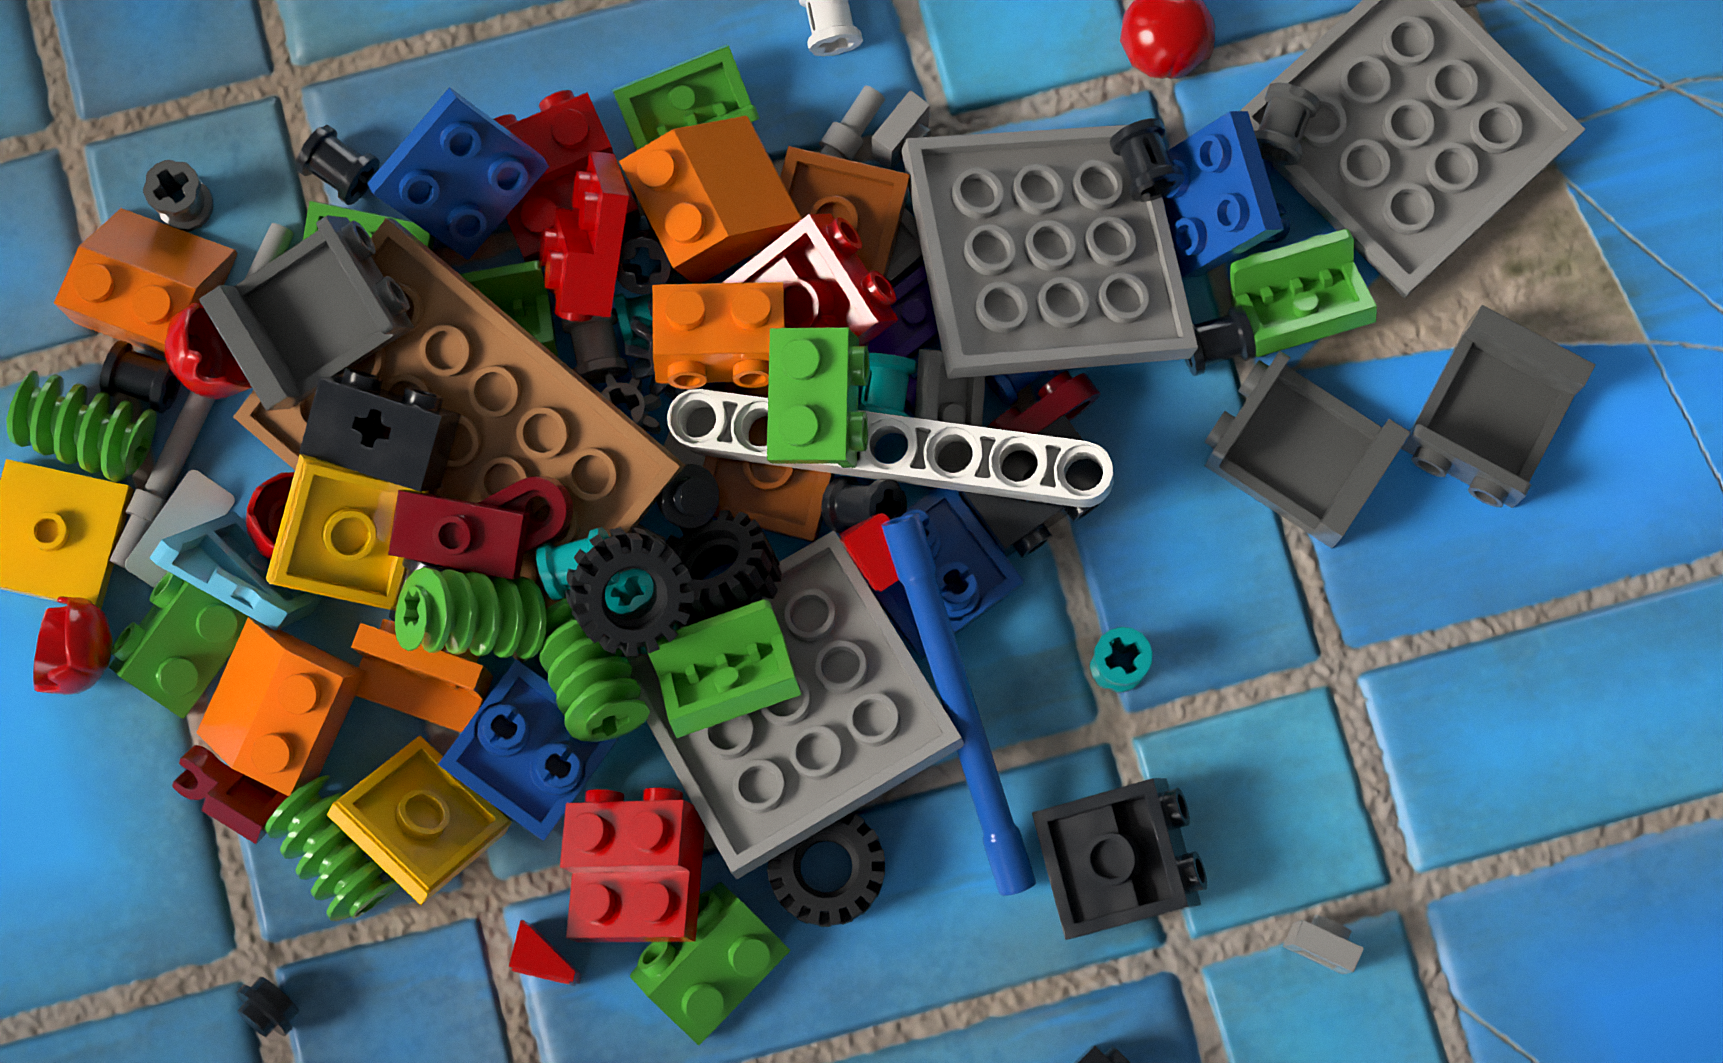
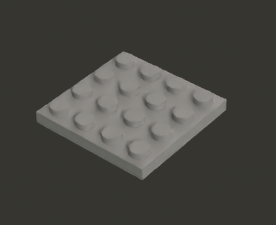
[1240,0,1585,299]
[901,125,1198,379]
[620,530,964,880]

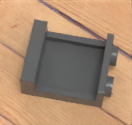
[199,215,414,411]
[1401,305,1595,508]
[1204,351,1411,549]

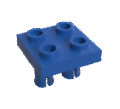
[367,87,549,260]
[1162,111,1290,278]
[853,488,1024,660]
[438,659,619,841]

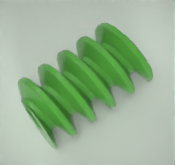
[6,370,157,482]
[395,567,547,660]
[539,598,650,742]
[265,775,401,921]

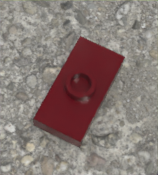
[388,489,530,580]

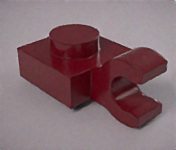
[172,745,289,844]

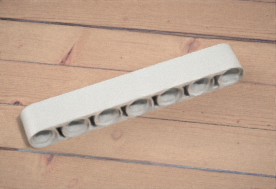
[667,389,1114,507]

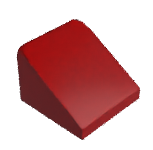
[839,513,899,592]
[509,920,582,986]

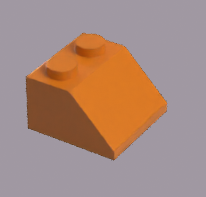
[619,116,802,284]
[54,208,238,357]
[196,617,366,796]

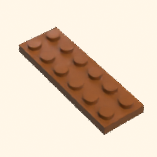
[703,146,910,543]

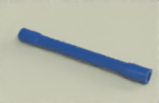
[881,513,1036,896]

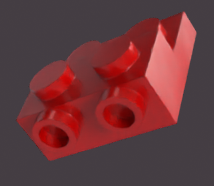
[493,90,640,262]
[539,151,629,322]
[722,214,899,346]
[560,788,705,942]

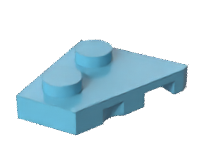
[150,511,323,631]

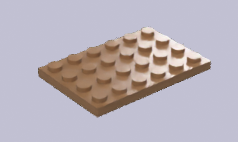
[233,218,686,663]

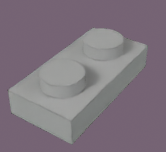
[914,349,986,473]

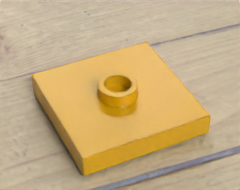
[266,454,429,610]
[0,459,134,609]
[327,735,512,905]

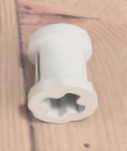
[799,0,863,57]

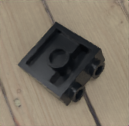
[1032,778,1207,940]

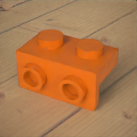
[652,282,784,389]
[351,619,493,733]

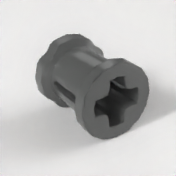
[1254,82,1321,165]
[143,160,213,232]

